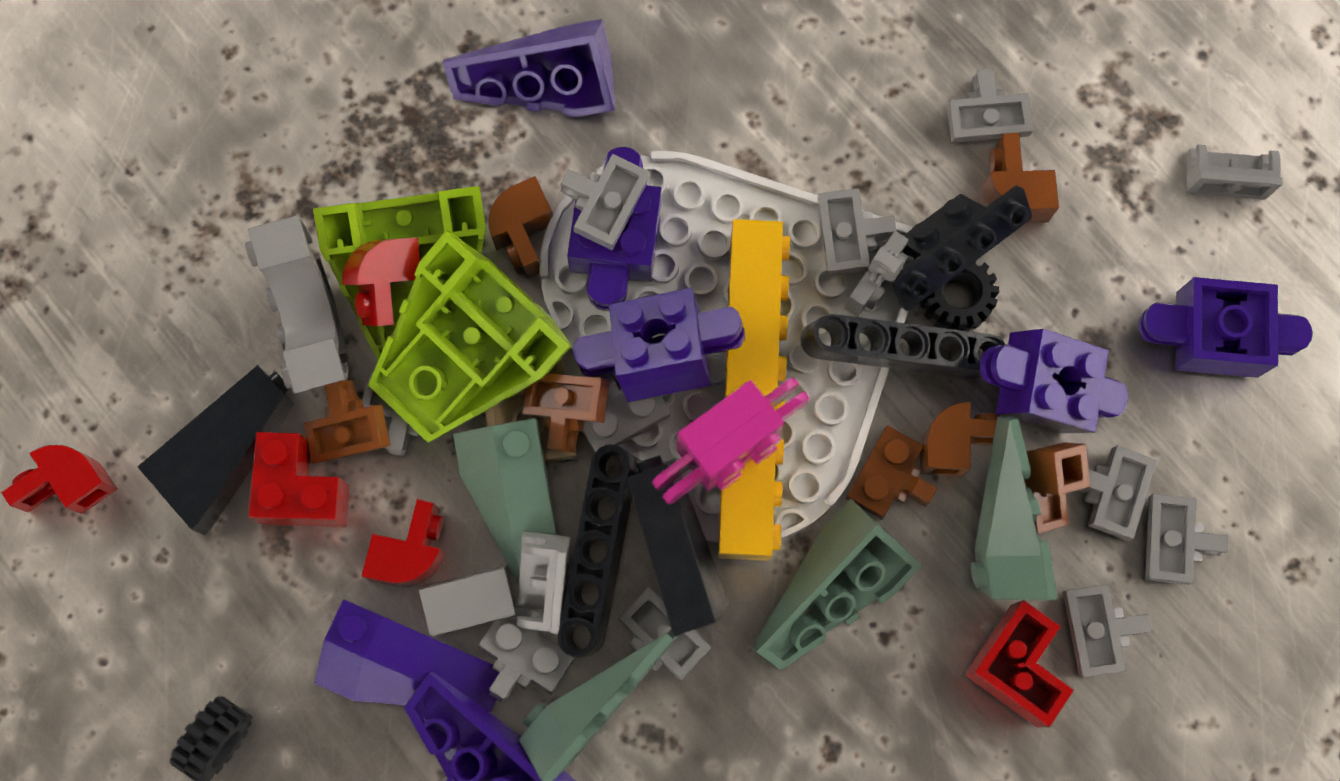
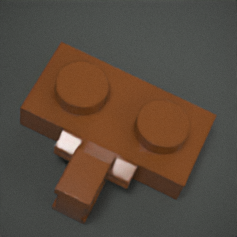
[522,374,610,453]
[304,380,391,464]
[845,425,938,520]

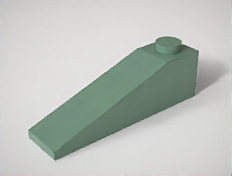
[971,416,1058,600]
[453,418,557,585]
[753,499,922,670]
[519,629,679,781]

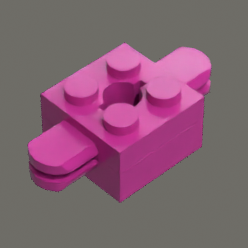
[652,377,810,505]

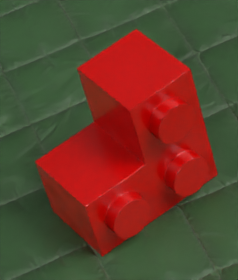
[248,432,350,527]
[964,600,1074,727]

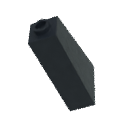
[137,365,295,535]
[627,455,729,636]

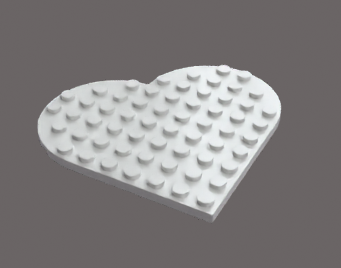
[539,151,914,544]

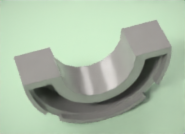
[245,215,349,394]

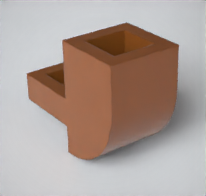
[982,133,1059,223]
[488,176,553,279]
[920,402,1000,476]
[1024,442,1090,534]

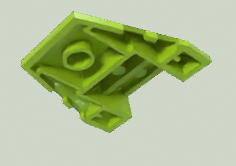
[313,186,486,360]
[368,230,572,443]

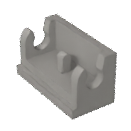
[1186,144,1283,200]
[515,531,571,634]
[419,564,516,637]

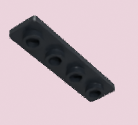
[891,185,1032,311]

